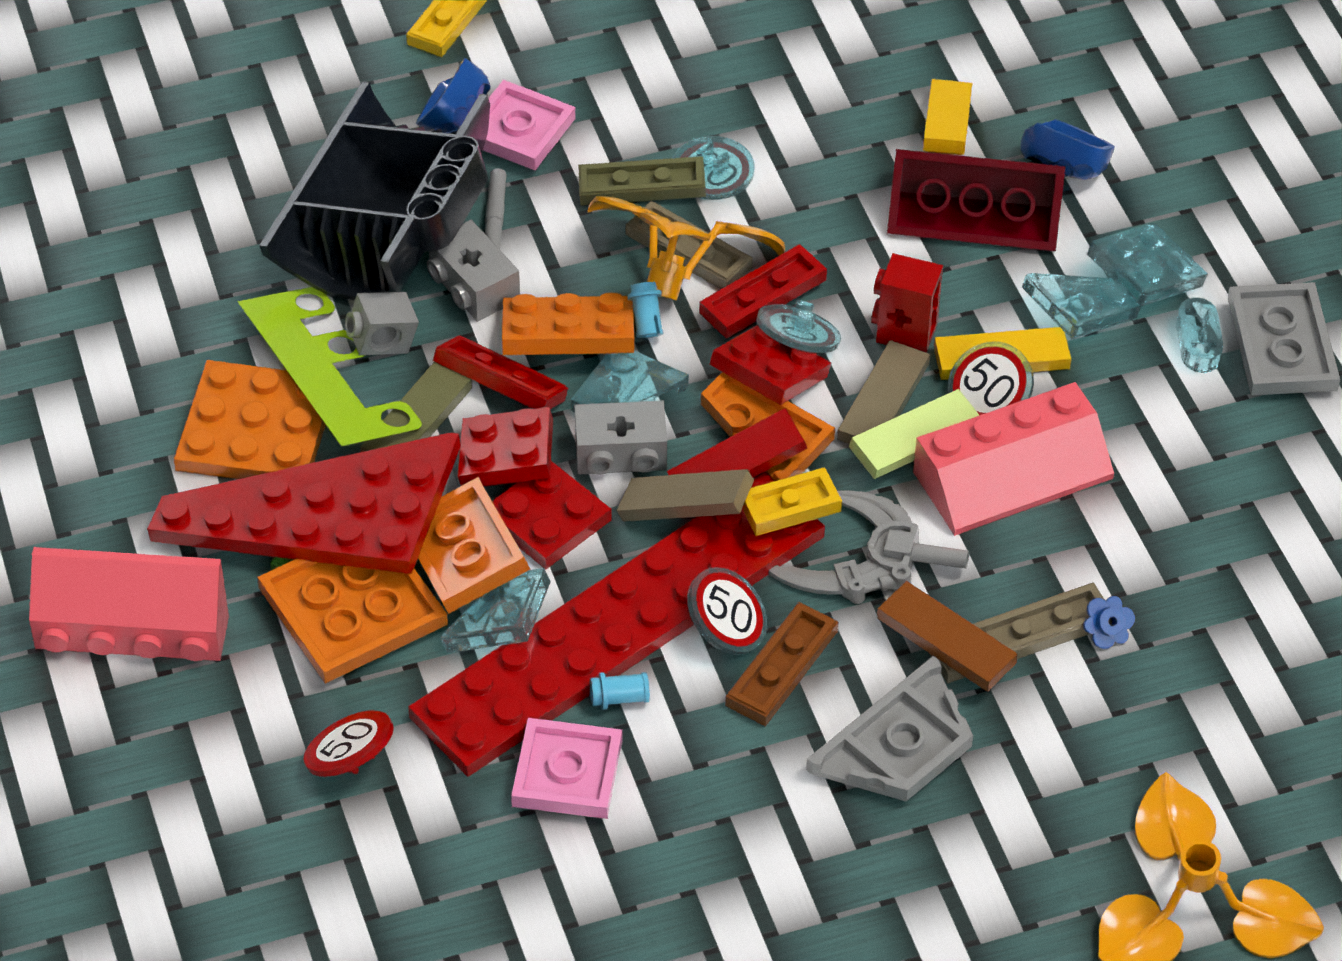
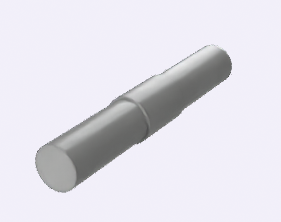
[485,169,507,249]

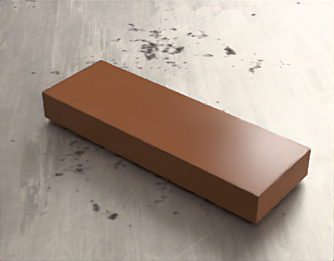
[877,581,1018,692]
[725,602,839,727]

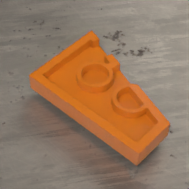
[701,372,835,481]

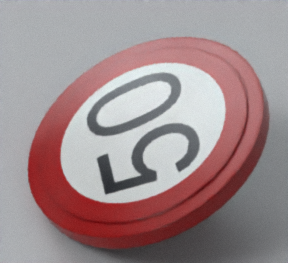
[304,710,394,777]

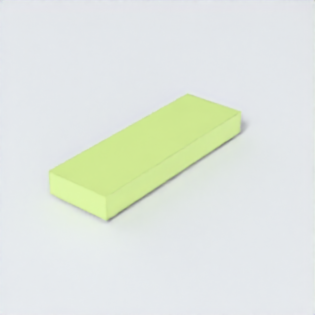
[849,389,979,479]

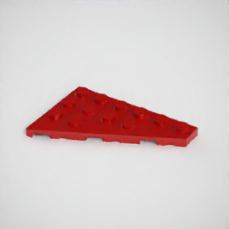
[147,433,461,574]

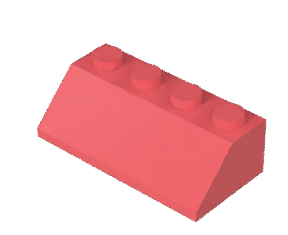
[913,382,1114,536]
[29,547,229,661]

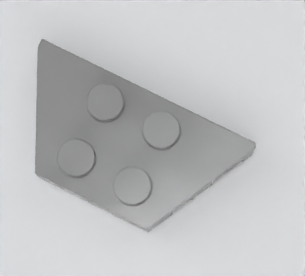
[806,656,973,801]

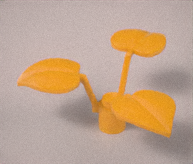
[588,196,785,301]
[1098,772,1324,961]

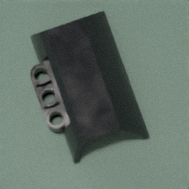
[259,81,490,301]

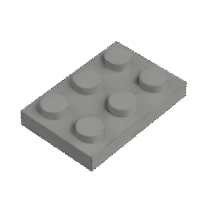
[1228,282,1340,395]

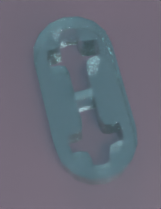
[1176,297,1223,373]

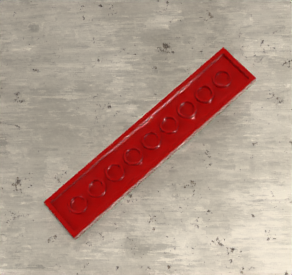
[408,472,825,777]

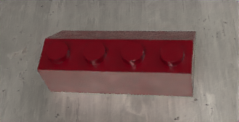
[887,149,1065,251]

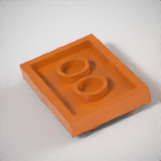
[502,293,634,355]
[418,477,530,614]

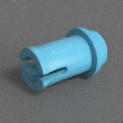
[627,282,664,338]
[589,672,650,710]

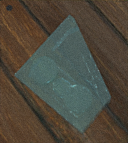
[1022,273,1142,339]
[571,351,689,412]
[440,568,551,653]

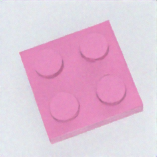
[483,80,576,170]
[511,718,622,819]

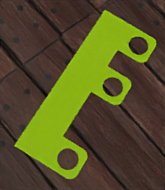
[237,287,422,446]

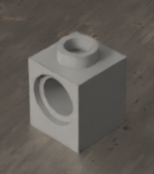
[345,292,419,355]

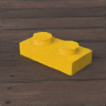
[742,467,842,536]

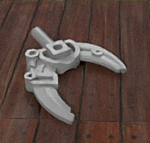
[769,490,969,604]

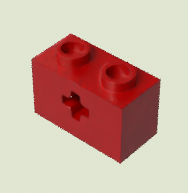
[871,253,943,353]

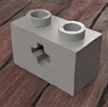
[427,220,520,322]
[574,400,667,475]

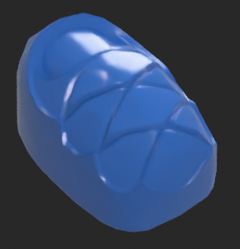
[416,58,491,133]
[1020,119,1115,180]

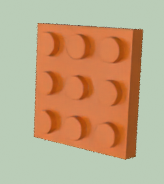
[174,360,326,479]
[257,559,448,684]

